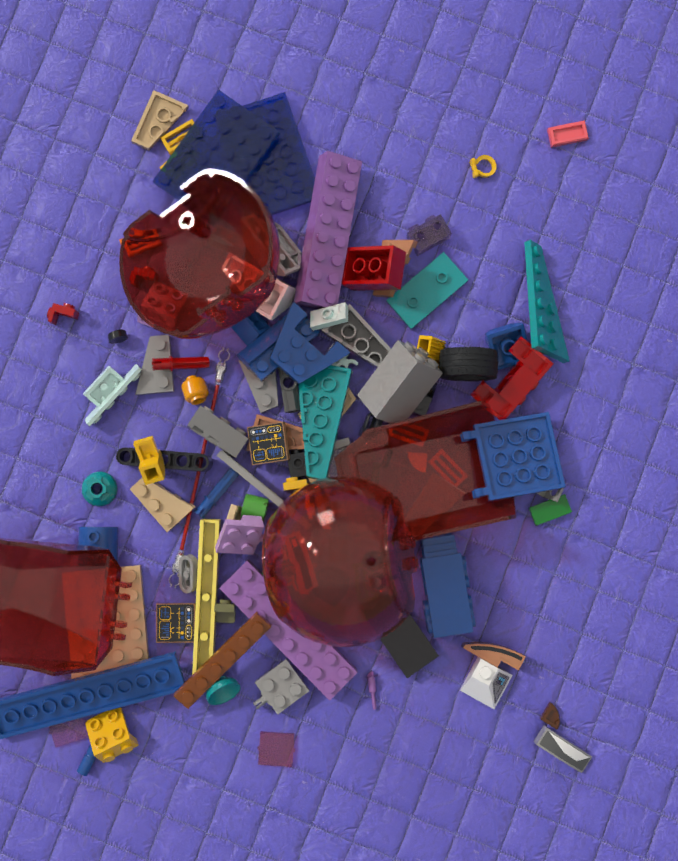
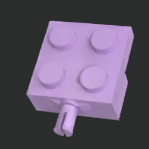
[215,515,272,555]

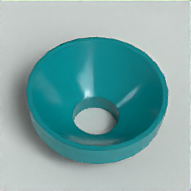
[82,471,117,506]
[206,676,241,705]

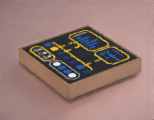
[247,422,290,465]
[156,603,196,643]

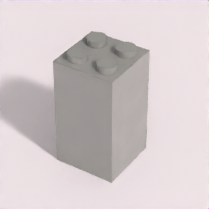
[357,340,443,427]

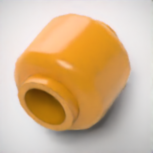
[181,375,209,405]

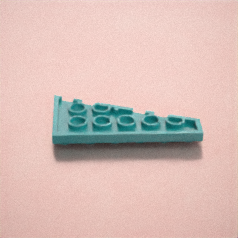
[524,240,570,363]

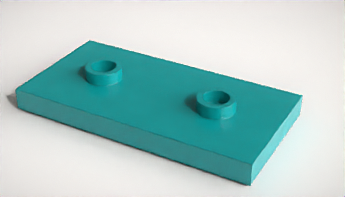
[386,252,468,330]

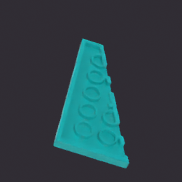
[299,365,352,481]

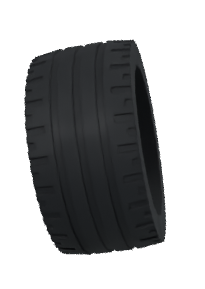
[439,347,498,381]

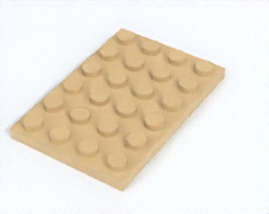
[63,565,149,679]

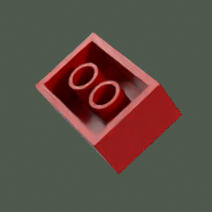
[341,245,406,291]

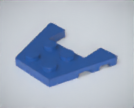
[269,302,350,384]

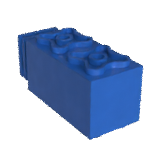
[419,532,476,638]

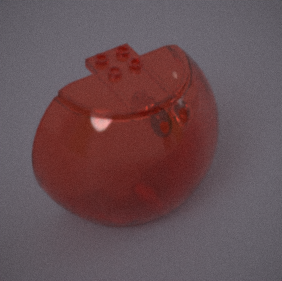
[119,168,280,339]
[262,476,419,647]

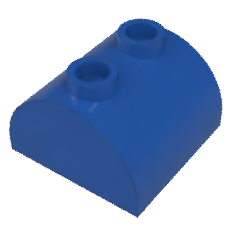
[78,527,118,566]

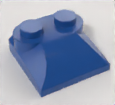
[485,322,527,370]

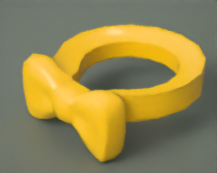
[469,155,496,178]

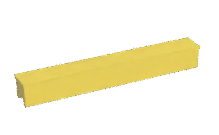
[192,519,221,675]

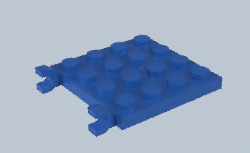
[460,412,566,501]

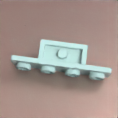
[83,364,142,426]

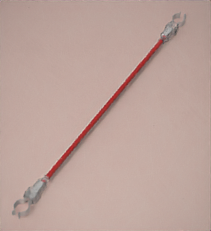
[169,347,230,588]

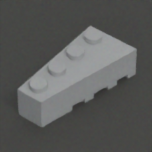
[322,304,391,368]

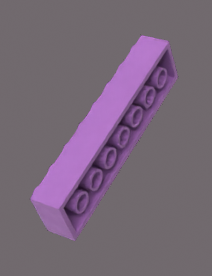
[294,151,362,309]
[219,560,358,701]

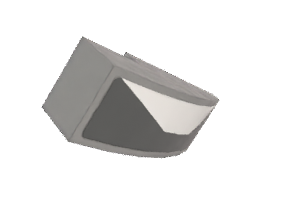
[534,725,592,773]

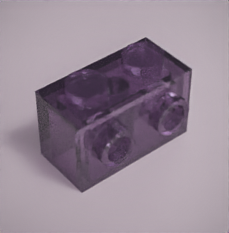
[406,214,452,256]

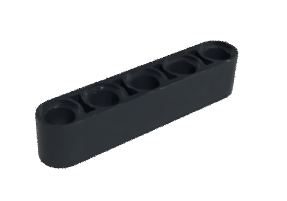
[116,447,213,472]

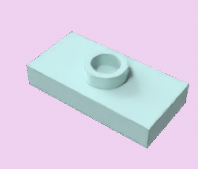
[310,302,348,331]

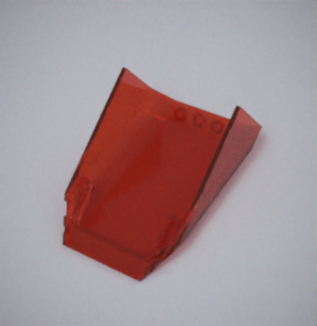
[334,401,516,546]

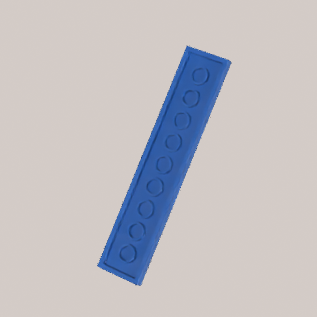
[0,652,185,739]

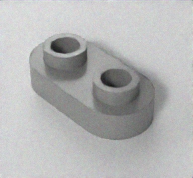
[179,554,198,594]

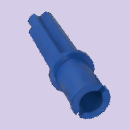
[194,468,239,519]

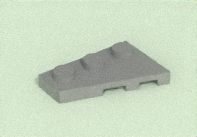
[135,335,174,395]
[239,360,279,413]

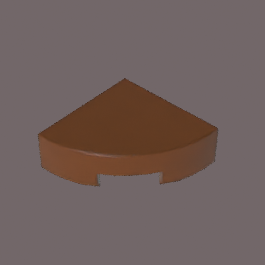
[540,702,560,730]

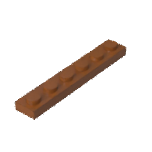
[174,612,271,709]

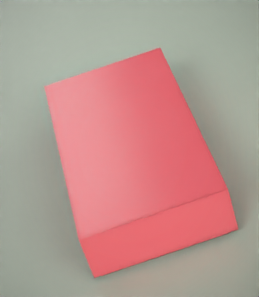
[547,120,589,148]

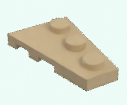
[131,90,189,150]
[130,478,196,532]

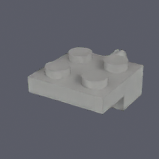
[253,658,309,714]

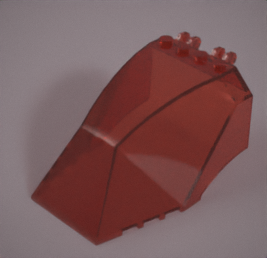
[0,538,132,676]

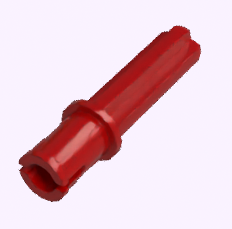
[152,356,210,371]

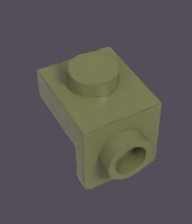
[214,599,236,623]

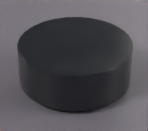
[108,329,128,344]

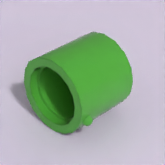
[241,494,269,523]

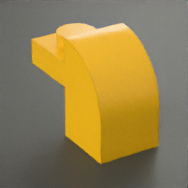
[133,436,165,485]

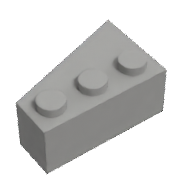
[186,405,249,458]

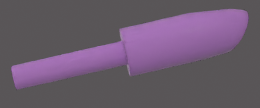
[368,671,377,709]

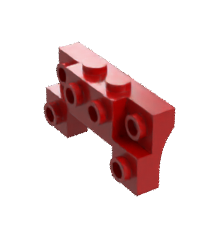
[470,337,554,420]

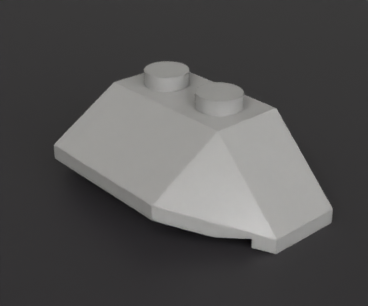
[241,212,302,276]

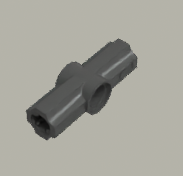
[278,368,301,413]

